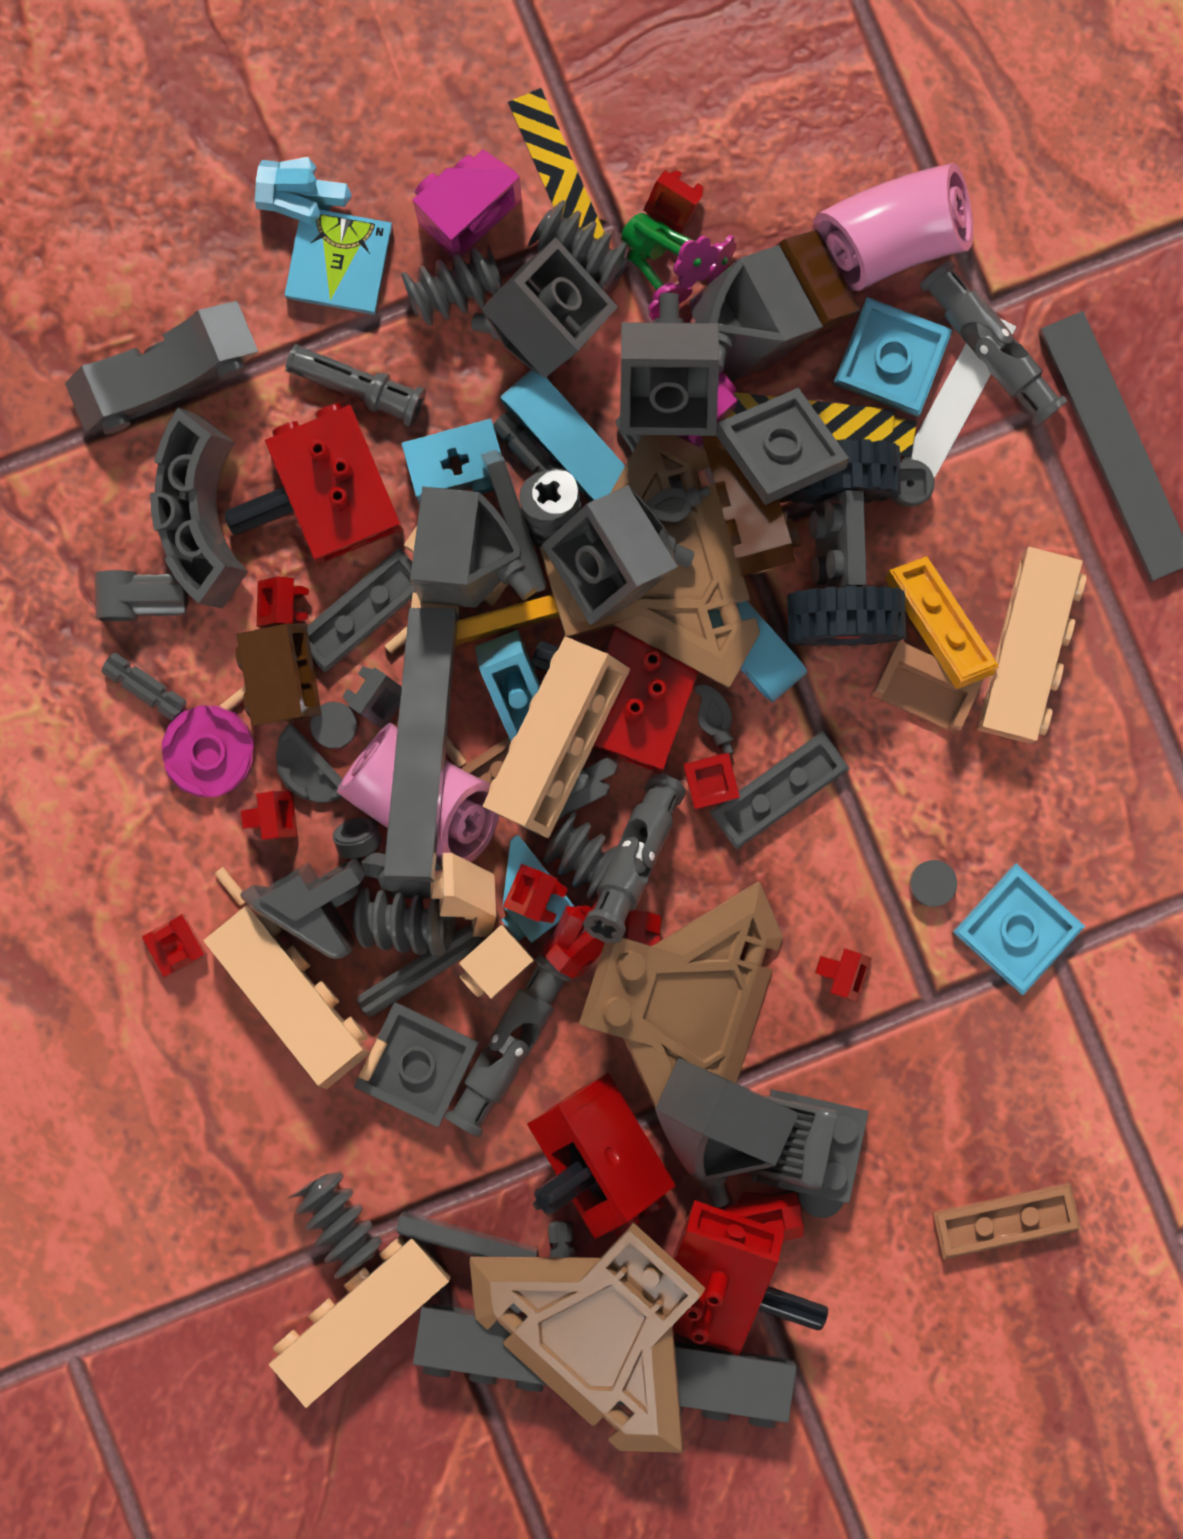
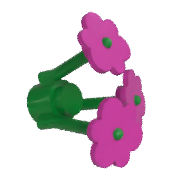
[621,213,737,320]

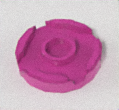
[162,705,255,797]

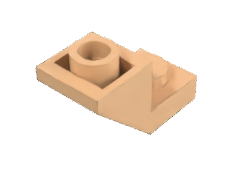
[430,853,496,937]

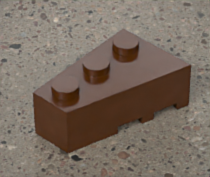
[702,436,801,577]

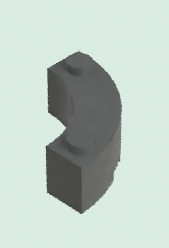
[65,301,259,434]
[150,408,249,608]

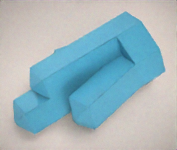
[255,157,352,225]

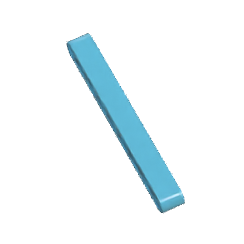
[499,370,807,703]

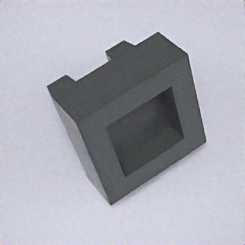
[342,666,402,729]

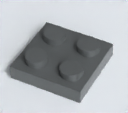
[716,388,849,505]
[354,1002,479,1127]

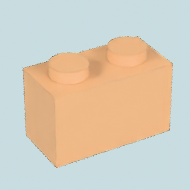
[459,925,535,999]

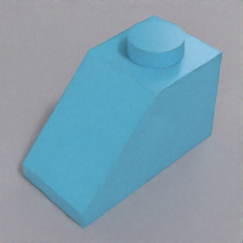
[475,630,541,741]
[501,835,574,943]

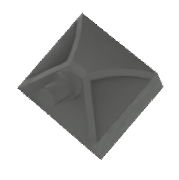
[471,237,618,378]
[689,245,823,381]
[620,293,719,436]
[542,485,694,625]
[410,486,537,608]
[655,1058,799,1208]

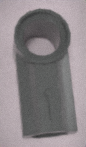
[95,570,188,621]

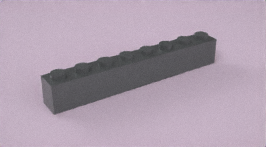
[413,1302,797,1428]

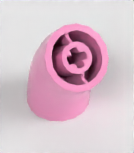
[813,163,973,291]
[336,723,499,862]

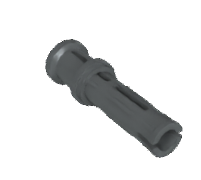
[285,344,426,427]

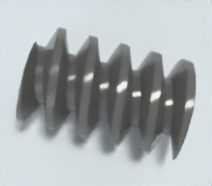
[528,200,630,295]
[401,244,503,326]
[519,469,581,551]
[543,812,618,900]
[353,888,456,957]
[288,1171,382,1279]

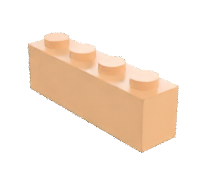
[977,547,1086,744]
[482,637,630,839]
[203,905,370,1089]
[269,1235,451,1408]

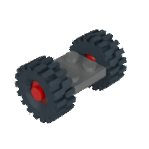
[787,439,906,646]

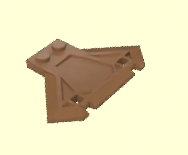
[540,435,760,688]
[579,882,783,1108]
[469,1223,706,1453]

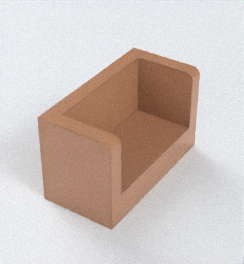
[871,641,984,734]

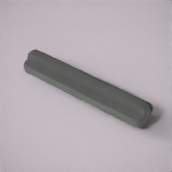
[357,926,482,1017]

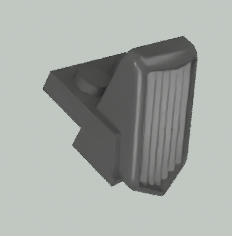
[240,858,365,959]
[749,1089,869,1203]

